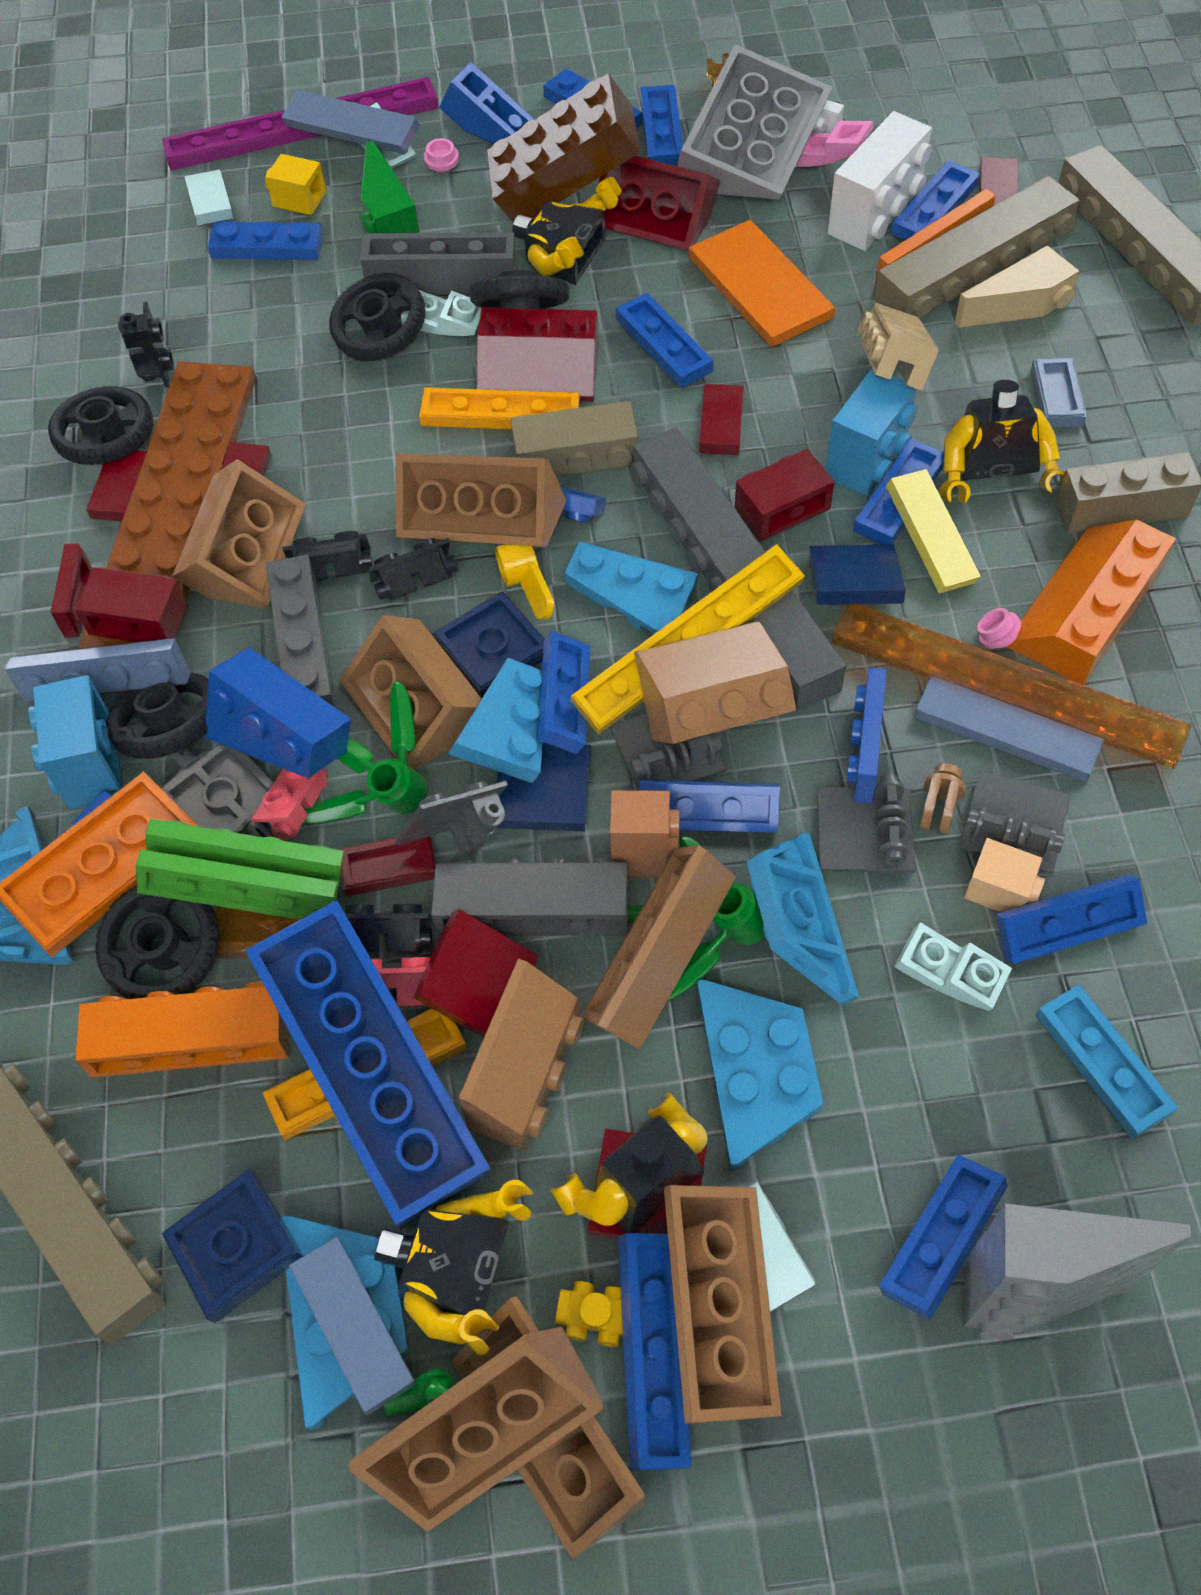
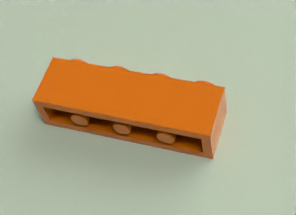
[75,982,289,1078]

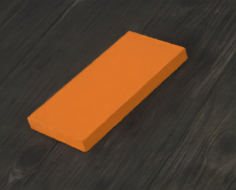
[688,219,836,348]
[0,771,199,958]

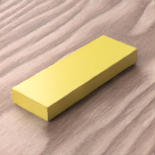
[886,469,981,594]

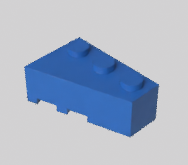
[205,647,351,778]

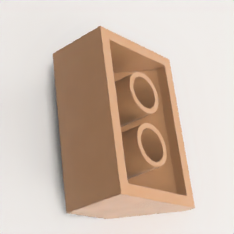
[172,459,306,608]
[339,615,482,770]
[634,621,796,744]
[459,959,585,1151]

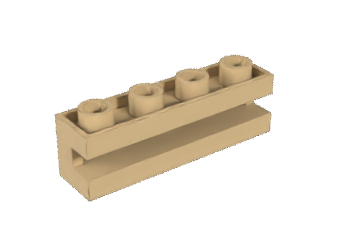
[857,303,939,391]

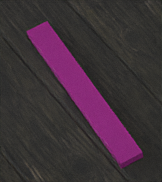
[161,77,439,171]

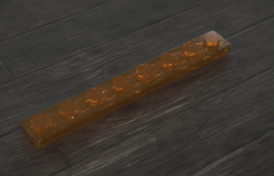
[832,604,1192,769]

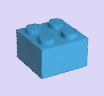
[826,369,918,497]
[28,675,123,809]

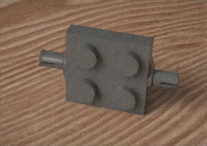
[161,744,274,837]

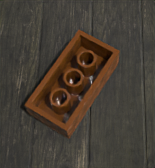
[487,73,640,222]

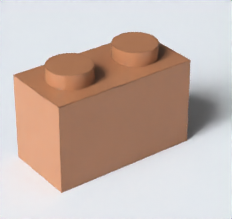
[610,790,679,878]

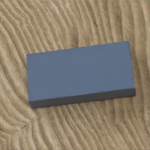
[1031,358,1087,427]

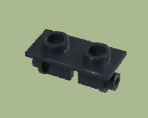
[118,302,174,388]
[282,531,373,581]
[369,538,459,601]
[345,904,433,953]

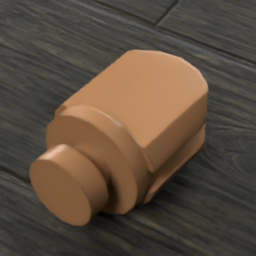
[920,763,966,835]

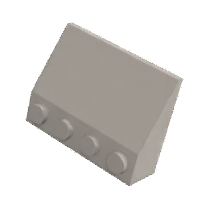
[677,44,833,199]
[963,1204,1191,1340]

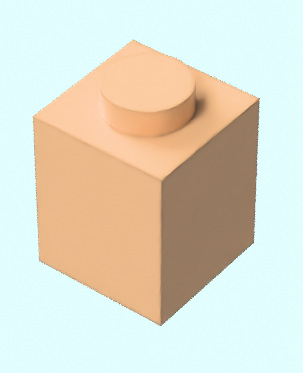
[964,838,1045,912]

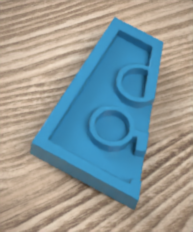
[564,541,698,634]
[448,658,543,783]

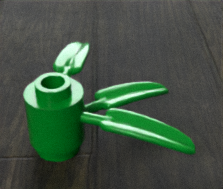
[302,681,428,825]
[629,836,765,1001]

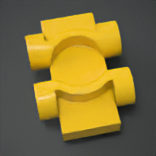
[555,1281,623,1347]

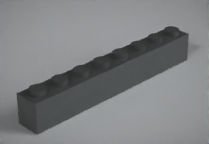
[630,427,846,711]

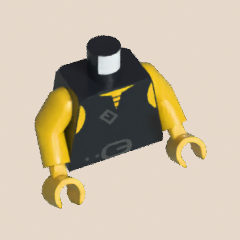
[512,177,622,285]
[939,380,1065,503]
[550,1092,707,1234]
[374,1180,533,1355]

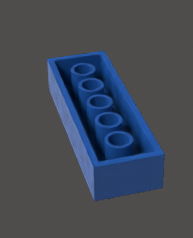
[245,900,491,1229]

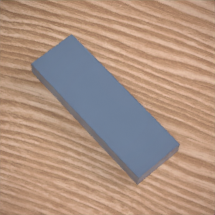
[289,1237,416,1415]

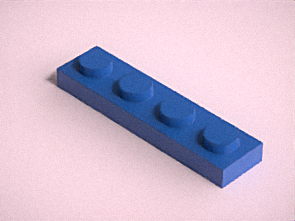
[618,1233,691,1471]

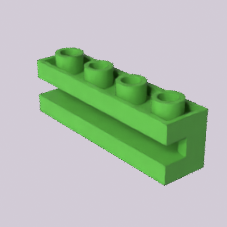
[136,819,344,920]

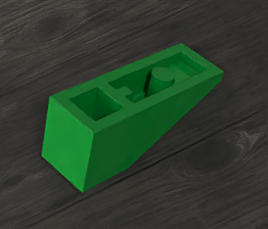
[359,141,420,234]

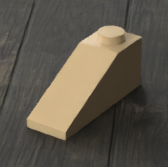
[955,245,1080,328]

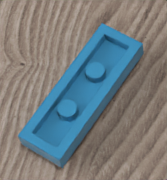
[1035,984,1179,1140]

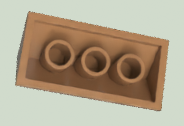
[396,453,566,547]
[580,845,736,1050]
[664,1185,781,1424]
[451,1296,646,1560]
[348,1326,603,1532]

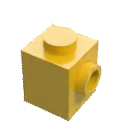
[265,154,326,215]

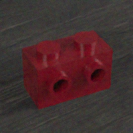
[734,449,835,542]
[75,567,188,643]

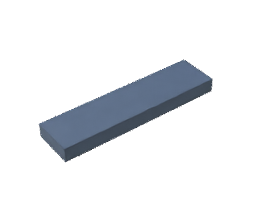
[281,89,420,155]
[914,676,1104,783]

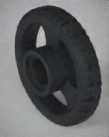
[470,270,569,309]
[329,273,426,362]
[48,386,153,465]
[106,672,208,759]
[95,886,220,999]

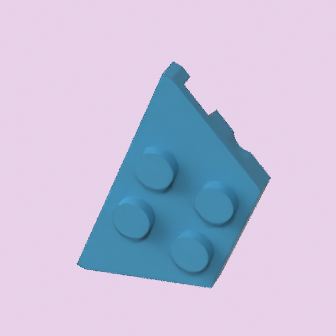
[0,806,74,965]
[746,832,859,1005]
[697,980,823,1170]
[281,1216,410,1431]

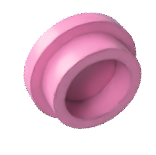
[424,138,459,173]
[977,608,1021,649]

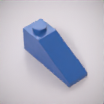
[439,62,535,144]

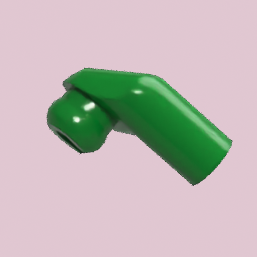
[384,1368,456,1416]

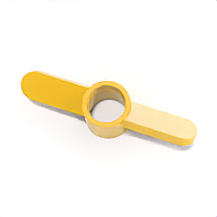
[494,544,554,620]

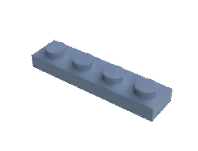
[5,638,191,702]

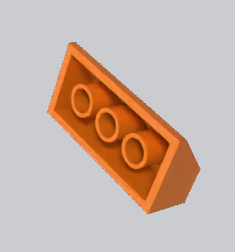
[1006,519,1176,687]

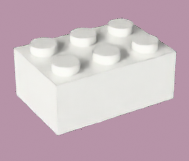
[827,111,932,251]

